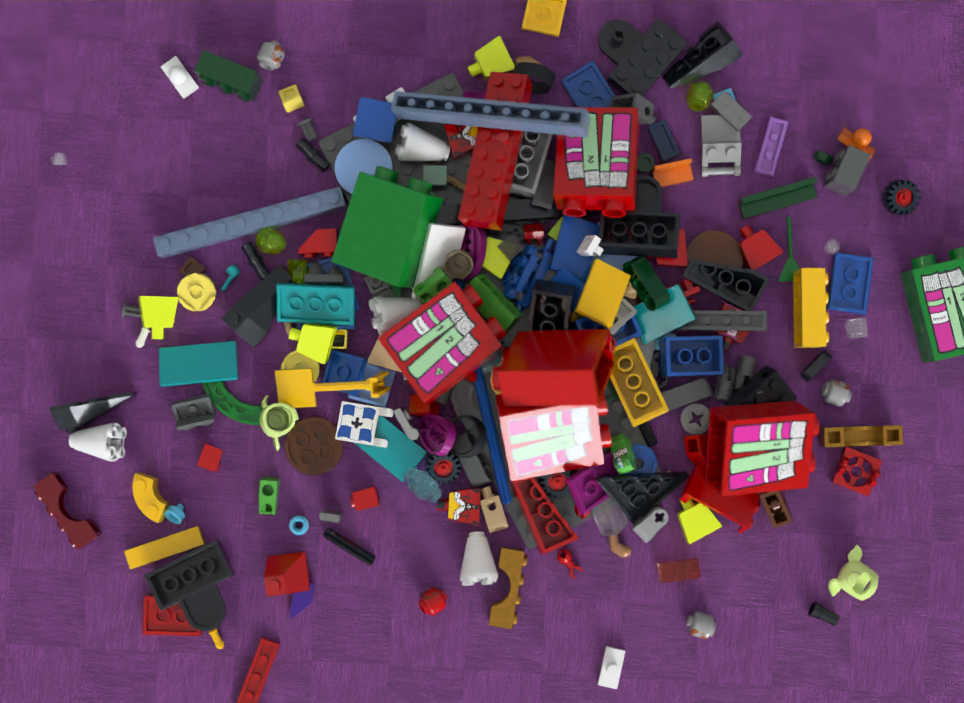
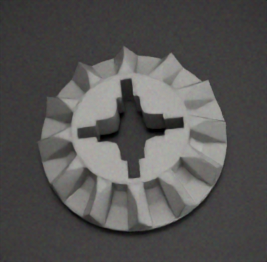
[680,403,710,434]

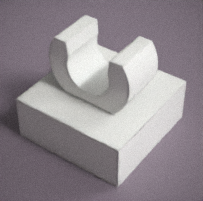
[577,235,603,257]

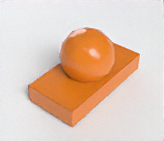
[837,127,875,161]

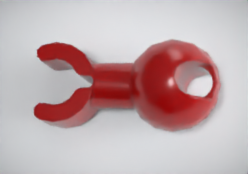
[557,549,583,579]

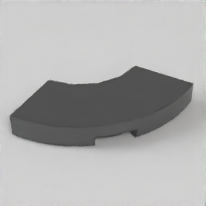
[453,379,481,429]

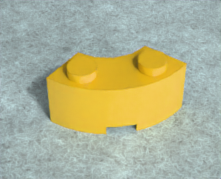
[133,472,170,523]

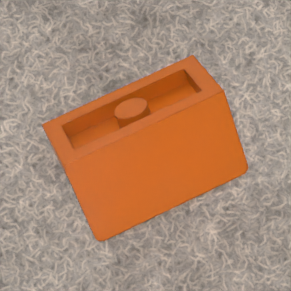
[651,158,694,187]

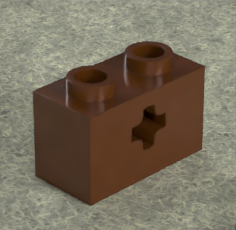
[759,490,793,529]

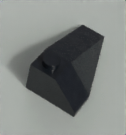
[221,265,294,347]

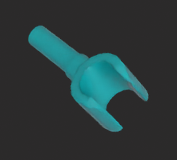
[221,265,240,291]

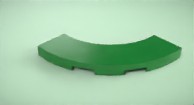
[203,381,263,425]

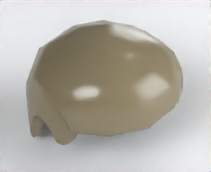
[443,249,474,279]

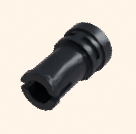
[808,602,839,626]

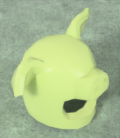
[259,395,299,451]
[828,545,879,601]

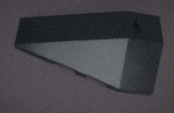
[663,22,743,89]
[682,259,770,311]
[49,392,137,433]

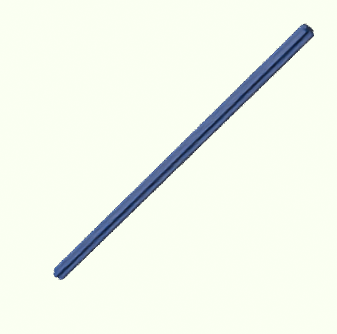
[442,202,512,504]

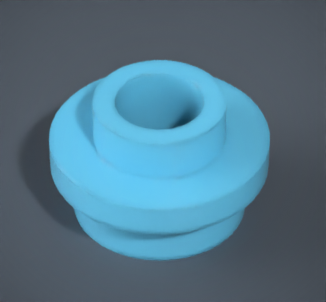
[289,515,309,535]

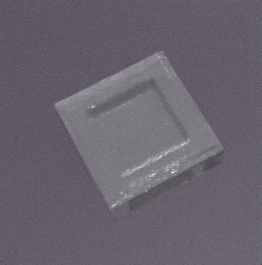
[845,317,868,339]

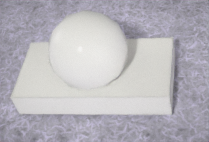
[161,56,199,99]

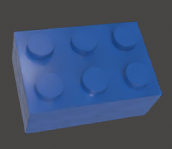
[571,299,643,347]
[659,336,724,377]

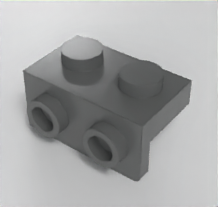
[171,393,216,430]

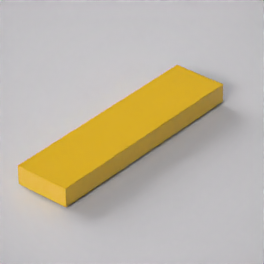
[124,526,205,569]

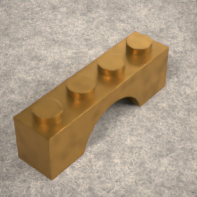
[819,425,903,447]
[488,546,528,629]

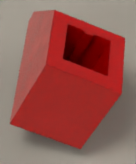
[298,228,338,259]
[684,433,708,466]

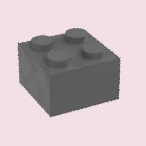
[824,145,871,196]

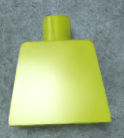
[467,36,515,81]
[470,237,518,280]
[138,296,178,339]
[289,323,338,364]
[677,499,722,544]

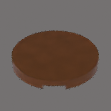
[686,230,743,268]
[285,417,343,475]

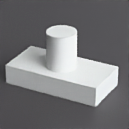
[597,646,625,689]

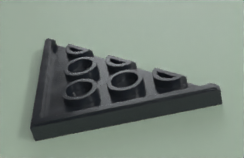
[594,471,689,525]

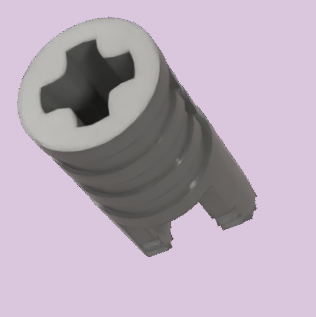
[734,355,757,390]
[713,364,736,401]

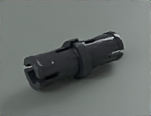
[295,137,331,173]
[241,241,270,280]

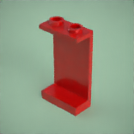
[679,462,761,534]

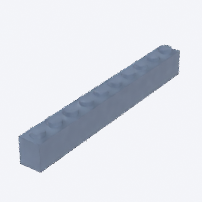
[391,91,591,137]
[153,187,347,259]

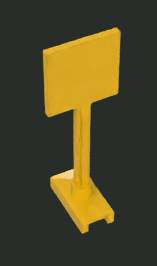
[275,368,391,408]

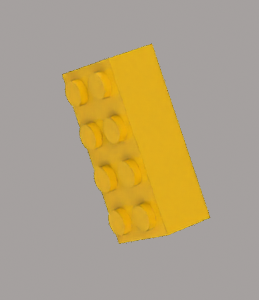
[793,268,829,348]
[610,338,669,428]

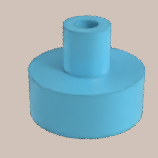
[164,504,185,524]

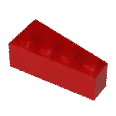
[509,477,579,554]

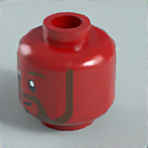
[418,587,448,616]

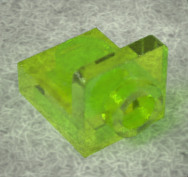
[287,259,308,284]

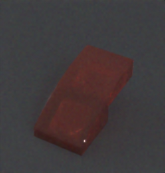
[657,558,701,583]

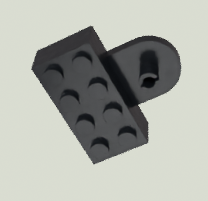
[598,18,688,97]
[598,175,681,258]
[144,540,236,631]

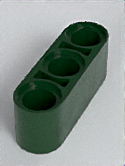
[623,256,670,311]

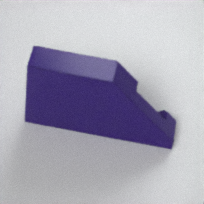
[290,582,315,617]

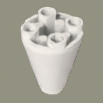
[395,123,450,162]
[369,296,423,335]
[69,423,127,462]
[460,532,498,586]

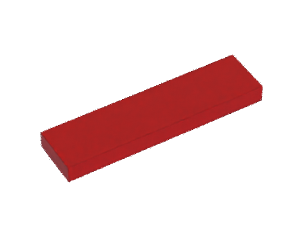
[236,636,281,703]

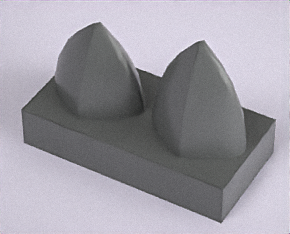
[304,261,345,286]

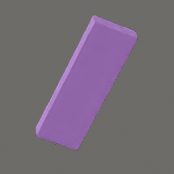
[754,116,789,177]

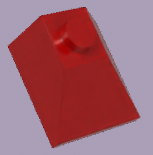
[264,551,310,597]

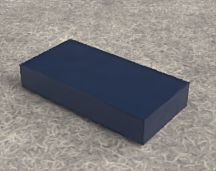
[647,119,680,163]

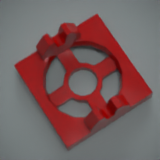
[831,446,882,497]

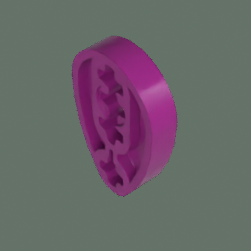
[460,224,487,280]
[418,415,456,456]

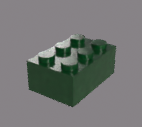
[194,50,263,102]

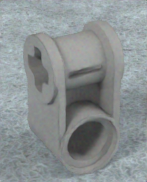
[632,506,668,543]

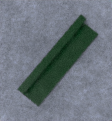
[737,177,817,219]

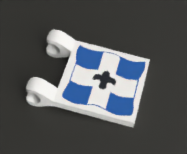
[335,401,393,448]

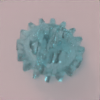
[403,467,442,503]

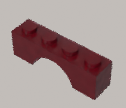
[33,472,102,550]

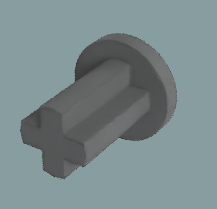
[297,117,318,141]
[121,301,141,318]

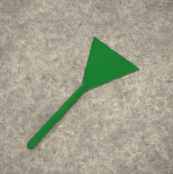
[778,217,800,282]

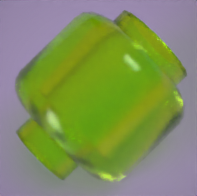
[686,81,713,111]
[256,228,286,255]

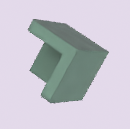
[423,165,447,186]

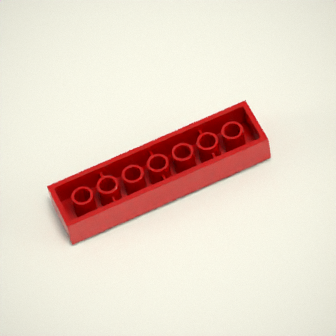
[458,72,533,230]

